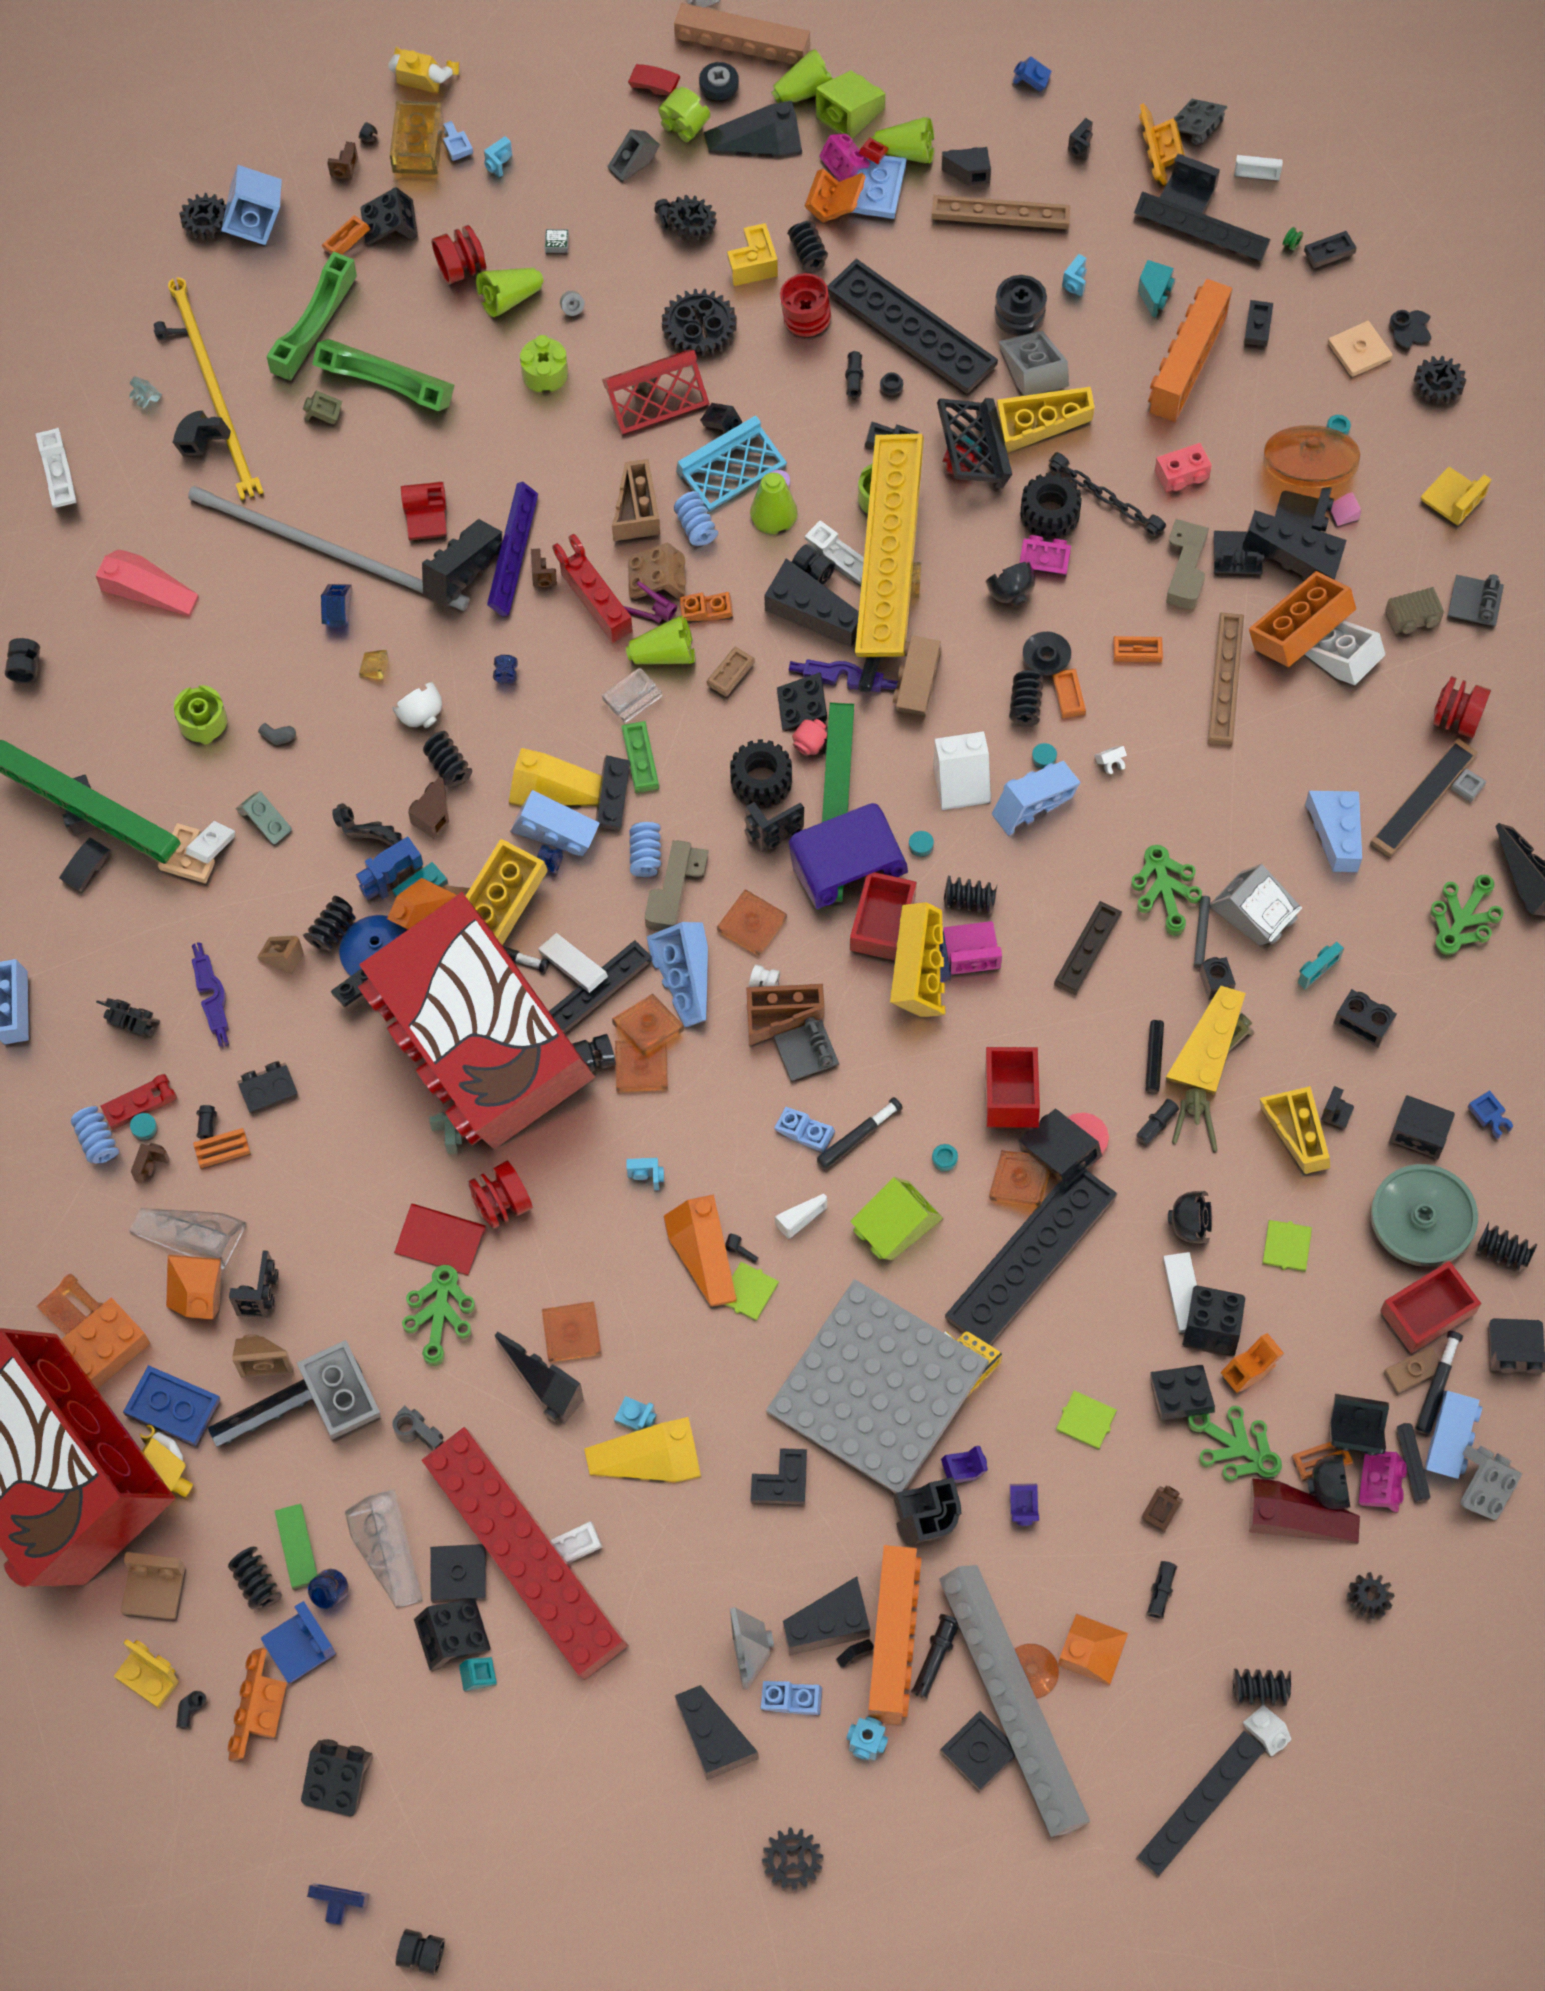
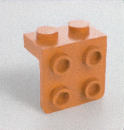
[804,168,866,223]

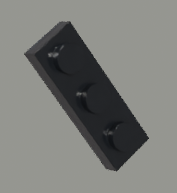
[595,755,630,831]

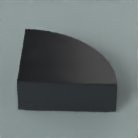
[836,1639,874,1667]

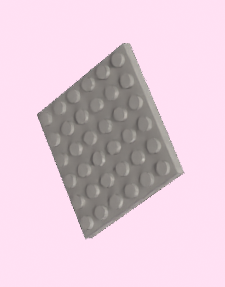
[766,1279,989,1493]

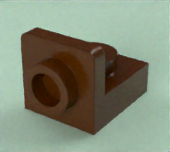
[327,141,358,179]
[531,548,557,587]
[131,1143,169,1183]
[1142,1485,1183,1531]

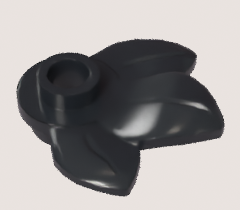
[1389,310,1432,349]

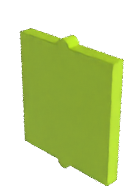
[1262,1220,1312,1272]
[724,1262,779,1321]
[1056,1390,1117,1450]

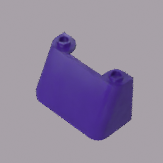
[789,803,908,909]

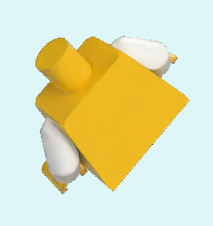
[388,47,460,93]
[139,1424,193,1497]

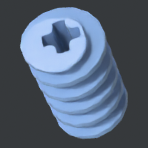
[674,491,718,546]
[629,822,661,877]
[70,1106,119,1164]

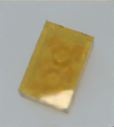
[390,101,444,175]

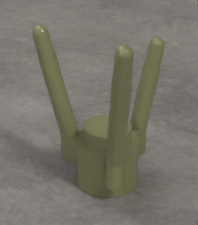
[1172,1088,1218,1152]

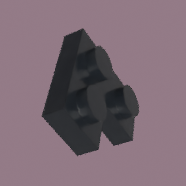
[751,1448,807,1505]

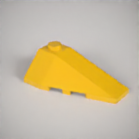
[509,748,601,807]

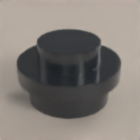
[880,372,903,395]

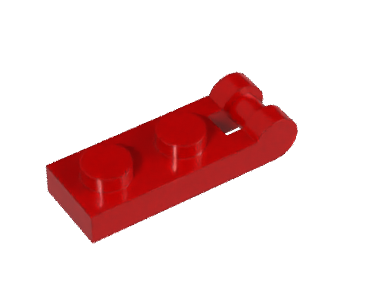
[100,1074,177,1131]

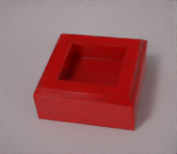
[859,137,888,164]

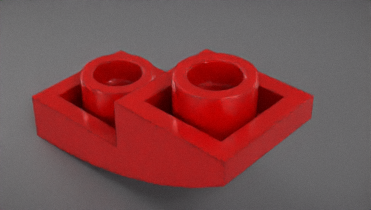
[628,64,681,95]

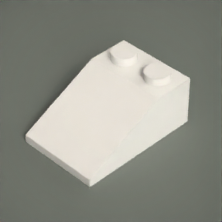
[1305,620,1386,685]

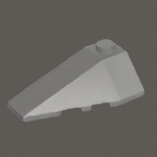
[730,1607,774,1690]

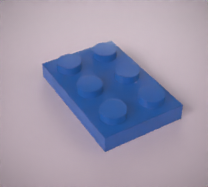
[123,1365,221,1446]

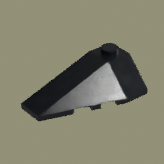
[704,100,802,158]
[1495,823,1545,916]

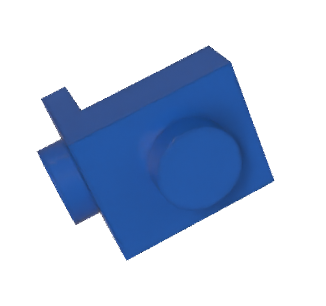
[1012,56,1052,92]

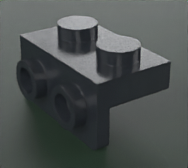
[237,1061,298,1112]

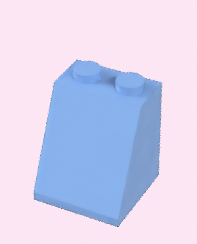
[221,165,282,245]

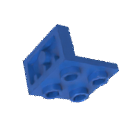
[261,1601,336,1683]

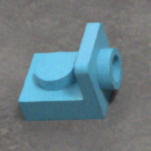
[484,136,512,178]
[1062,254,1087,297]
[626,1158,664,1191]
[614,1396,657,1431]

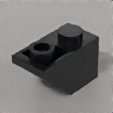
[941,147,991,185]

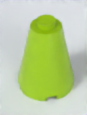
[771,49,833,103]
[871,117,935,163]
[476,267,543,317]
[750,472,798,534]
[626,615,696,664]

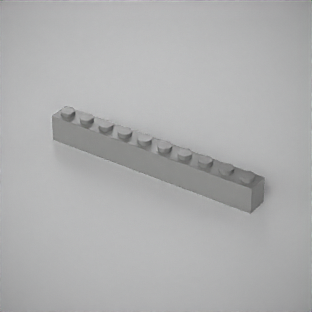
[939,1565,1090,1837]

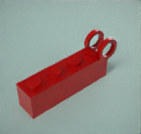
[552,534,633,643]

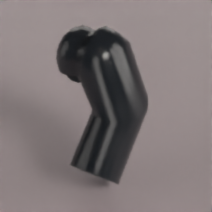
[176,1691,207,1729]

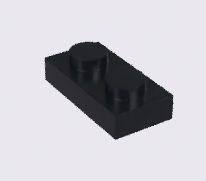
[1304,231,1357,268]
[1244,300,1274,346]

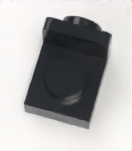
[1068,118,1093,160]
[700,403,742,434]
[1321,1086,1354,1129]

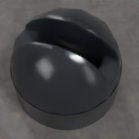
[359,122,378,142]

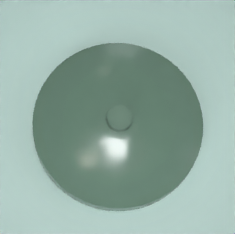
[1371,1164,1478,1267]

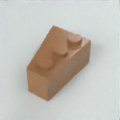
[612,459,660,541]
[893,635,942,717]

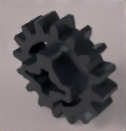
[179,193,226,240]
[666,195,717,241]
[1414,356,1466,404]
[762,1827,823,1892]

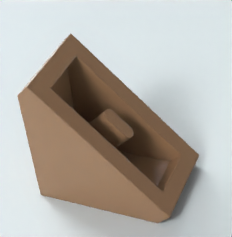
[257,936,304,974]

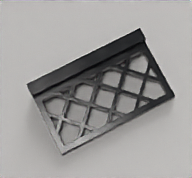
[937,398,1012,489]

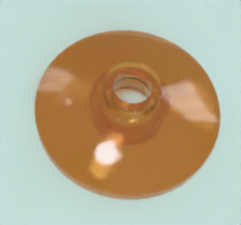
[1015,1644,1059,1699]

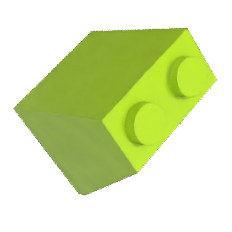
[816,70,886,139]
[850,1177,943,1260]

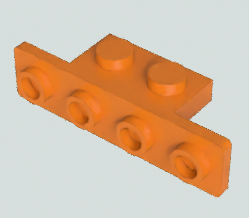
[227,1648,286,1761]

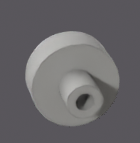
[560,291,584,316]

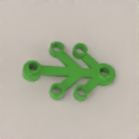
[1131,845,1202,936]
[1430,875,1504,955]
[402,1265,475,1366]
[1188,1406,1282,1482]

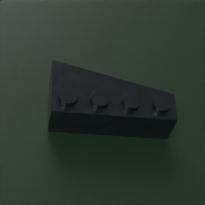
[1243,510,1347,580]
[422,519,502,607]
[764,558,859,647]

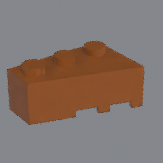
[746,984,825,1046]

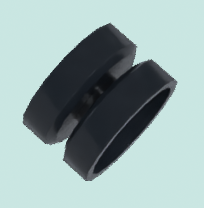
[994,275,1047,336]

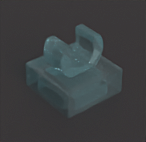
[129,376,162,407]

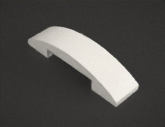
[36,428,77,508]
[805,521,864,585]

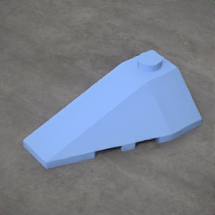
[647,922,708,1027]

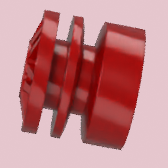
[431,225,487,285]
[780,273,832,337]
[1433,676,1491,739]
[467,1160,533,1229]

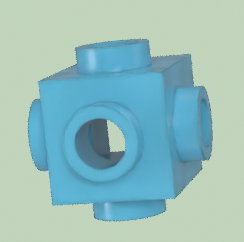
[846,1717,889,1760]

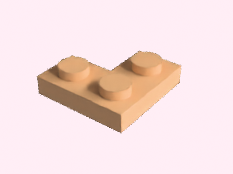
[158,823,215,884]

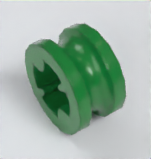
[1282,227,1304,251]

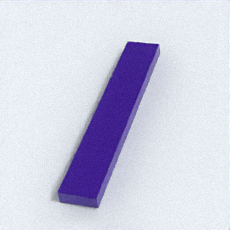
[487,481,538,617]

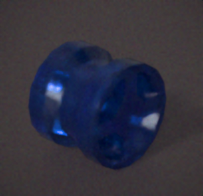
[493,655,518,684]
[537,844,563,874]

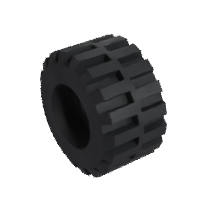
[1020,473,1082,539]
[730,739,792,808]

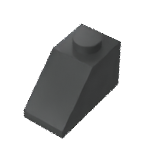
[607,129,660,181]

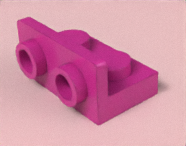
[819,134,870,182]
[1019,535,1071,575]
[1359,1451,1407,1512]

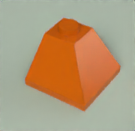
[387,878,457,929]
[166,1255,221,1319]
[1058,1614,1128,1685]

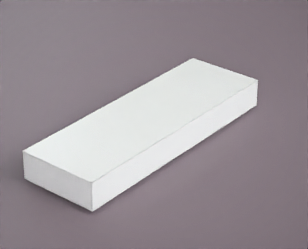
[538,933,608,993]
[1163,1252,1197,1333]

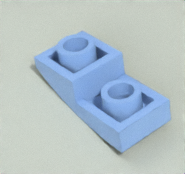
[774,1107,835,1153]
[761,1681,822,1715]

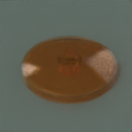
[1264,425,1360,488]

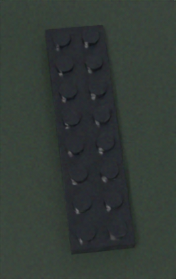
[827,258,998,394]
[945,1170,1117,1345]

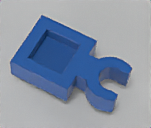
[1468,1090,1513,1139]

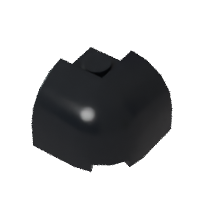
[893,1477,962,1545]

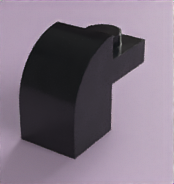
[172,410,231,456]

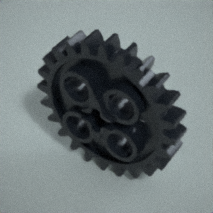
[662,289,737,357]

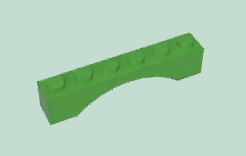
[266,251,357,381]
[312,339,455,411]

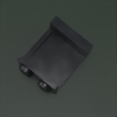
[1018,1108,1102,1189]

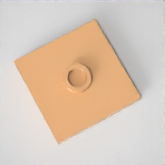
[1328,320,1393,378]

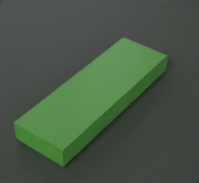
[621,721,659,793]
[274,1503,320,1590]

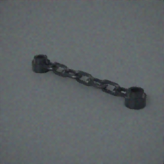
[1048,452,1166,536]

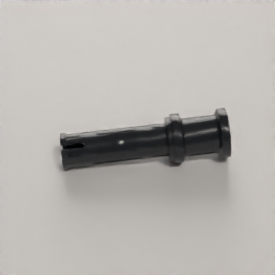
[911,1614,960,1699]

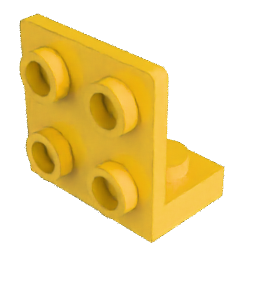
[1421,467,1492,526]
[114,1639,179,1709]

